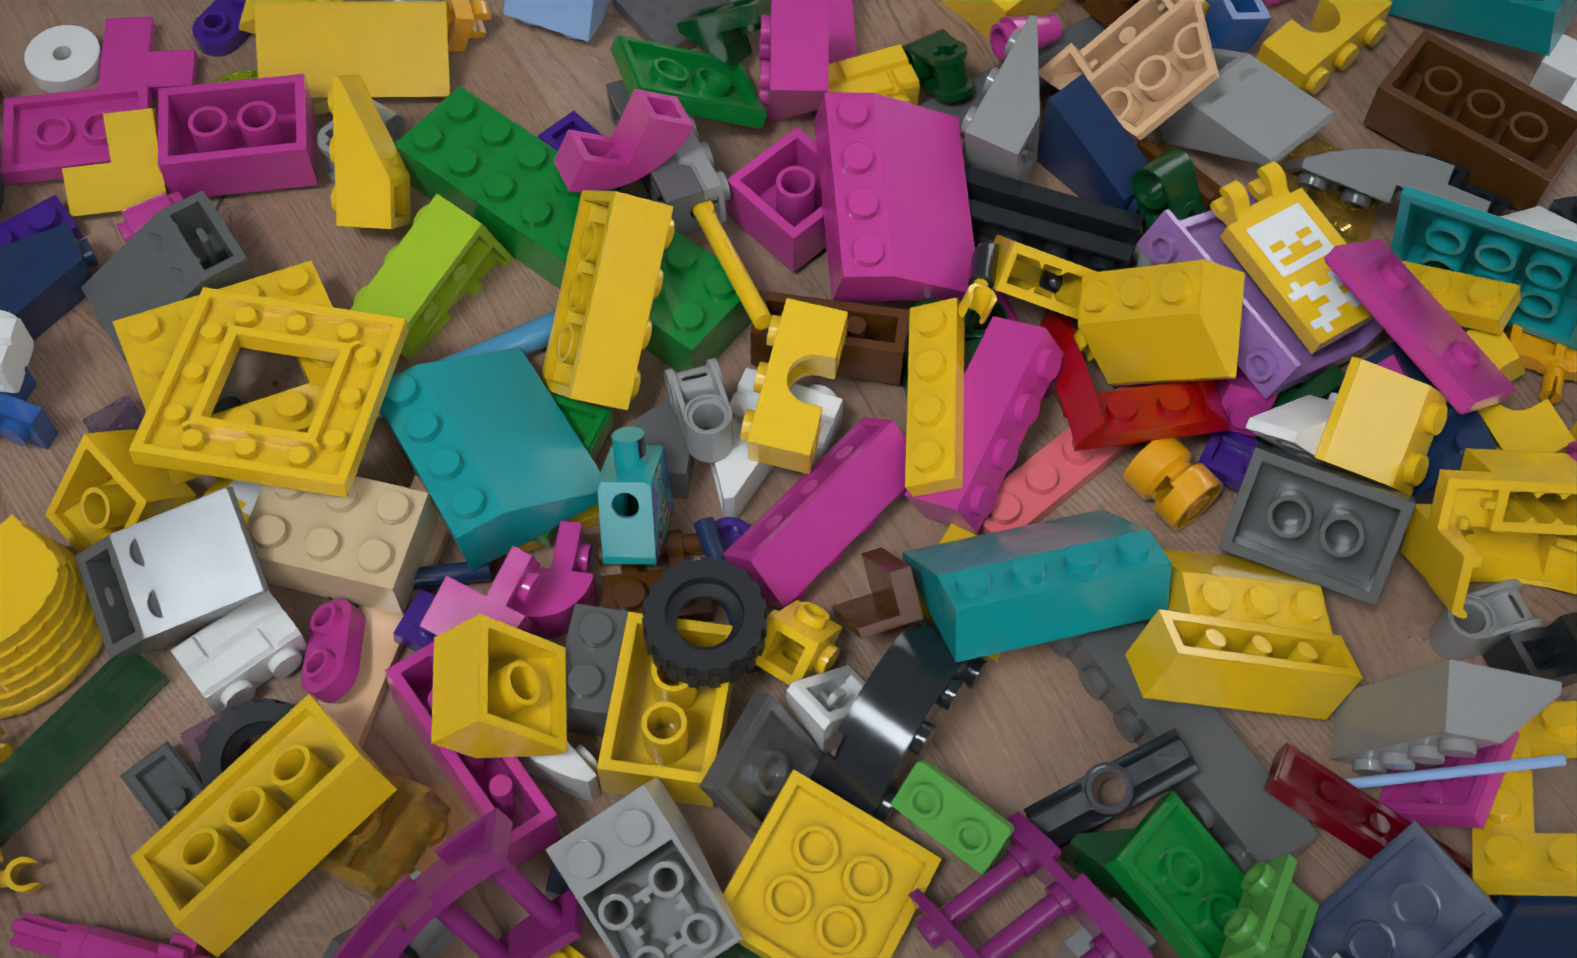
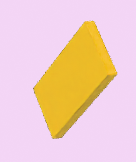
[254,1,450,99]

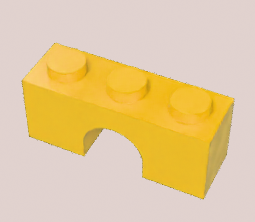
[1257,0,1393,95]
[740,298,848,474]
[1466,329,1575,453]

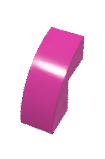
[554,89,694,193]

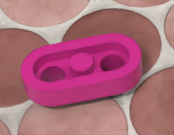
[301,599,366,703]

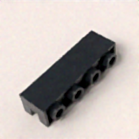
[964,165,1144,272]

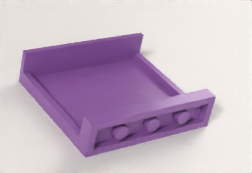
[1136,190,1386,399]

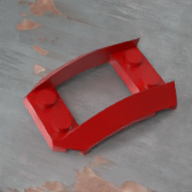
[1039,309,1230,452]

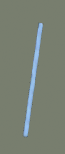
[1345,754,1567,789]

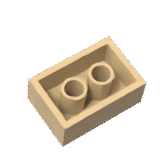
[246,476,438,616]

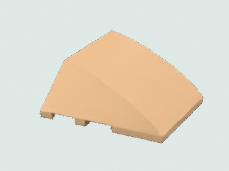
[1039,0,1219,140]

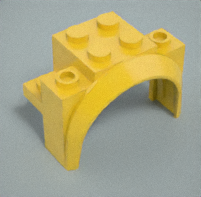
[1401,448,1577,619]

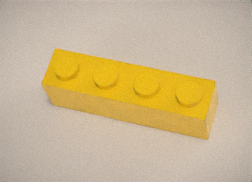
[1125,609,1363,720]

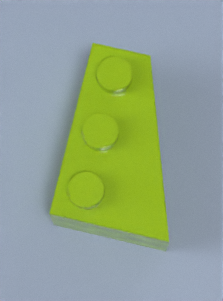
[350,194,514,361]

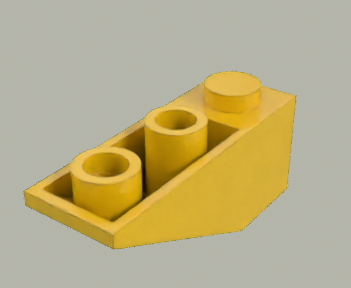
[328,75,411,229]

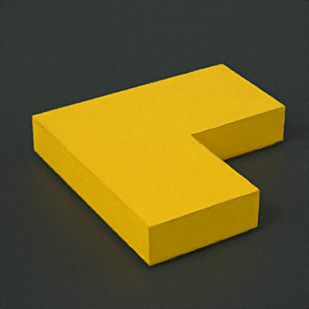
[62,108,170,217]

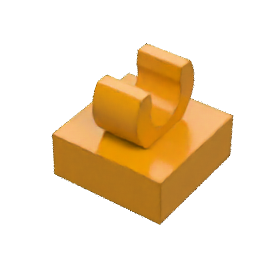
[442,0,492,52]

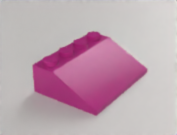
[814,92,975,302]

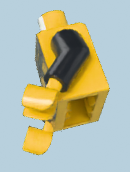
[957,235,1097,362]

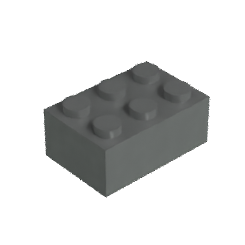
[1218,442,1416,606]

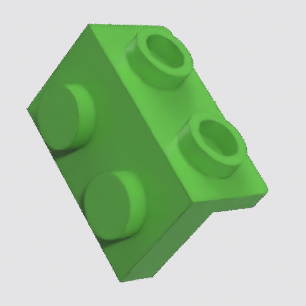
[890,759,1014,875]
[1219,852,1319,958]

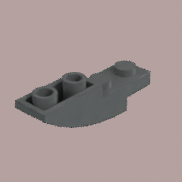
[1283,148,1491,212]

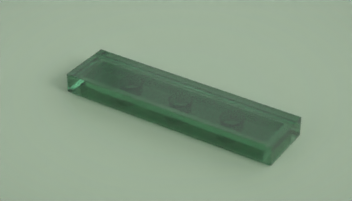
[0,654,170,847]

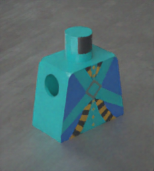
[597,427,674,565]

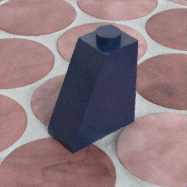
[1037,74,1148,214]
[0,222,99,341]

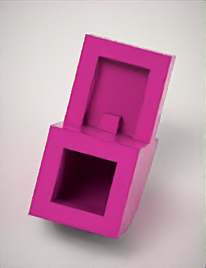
[516,521,598,639]
[419,546,542,636]

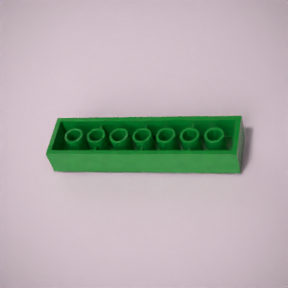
[395,86,756,372]

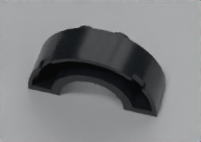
[815,616,988,822]

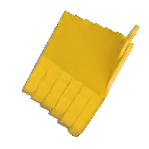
[0,514,104,719]

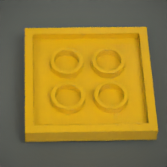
[722,769,942,958]

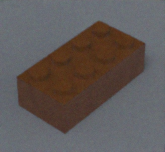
[1363,30,1577,211]

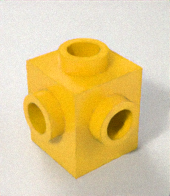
[756,600,843,686]

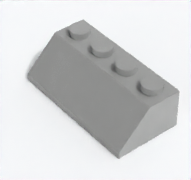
[1331,659,1562,776]

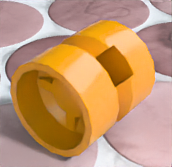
[1122,438,1223,531]

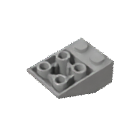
[961,14,1040,182]
[1159,48,1334,166]
[545,776,744,958]

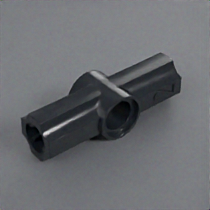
[1024,728,1201,849]

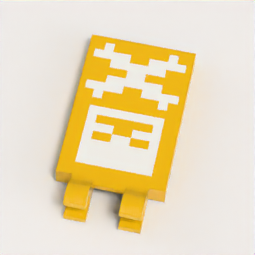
[1210,161,1375,354]

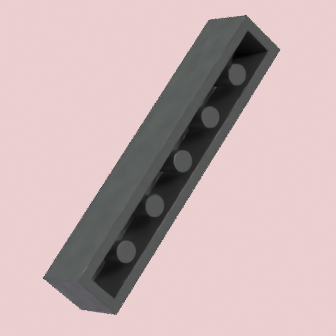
[1048,621,1319,875]

